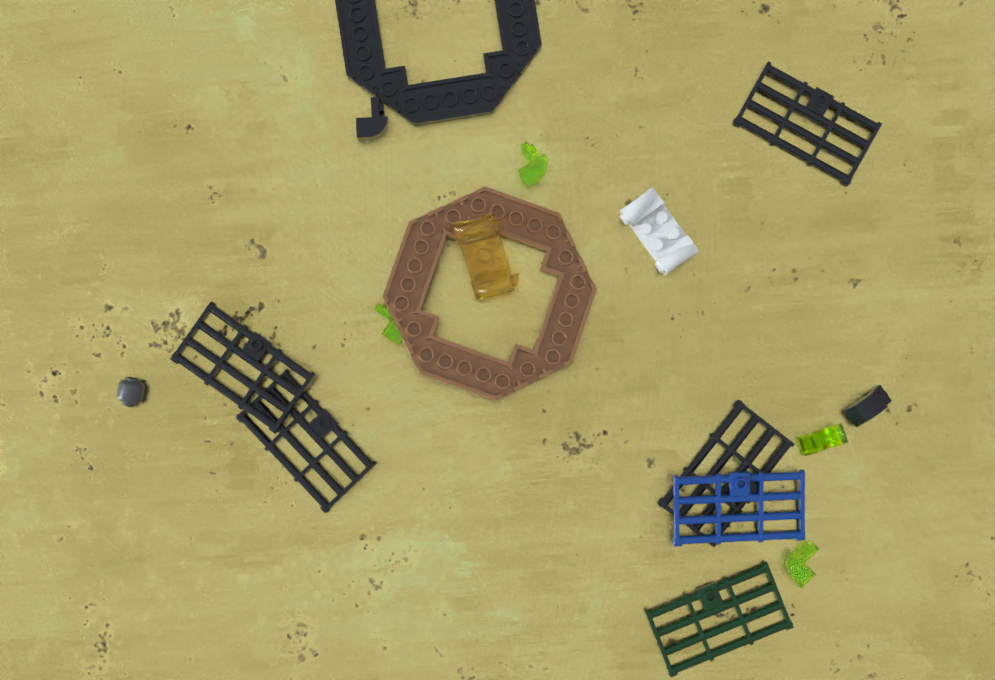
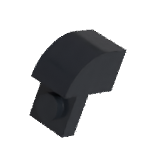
[356,97,389,141]
[844,385,892,427]

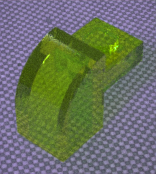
[517,141,547,189]
[374,302,403,345]
[798,423,848,456]
[784,542,819,588]

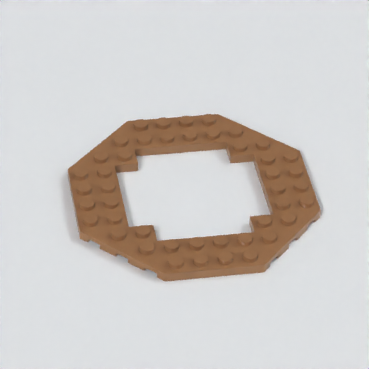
[382,186,597,401]

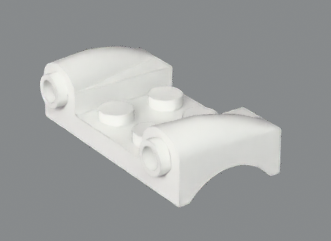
[620,187,699,275]

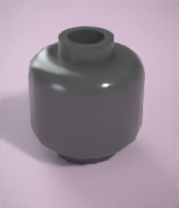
[116,377,145,407]

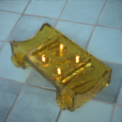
[453,212,518,300]

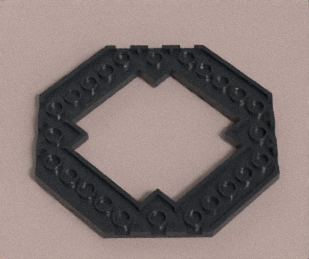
[335,0,542,125]

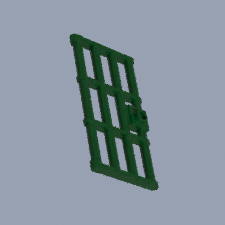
[645,561,794,677]

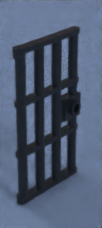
[733,61,882,186]
[170,301,316,434]
[236,369,377,513]
[657,400,795,547]

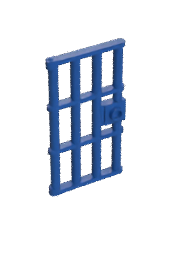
[673,469,805,547]

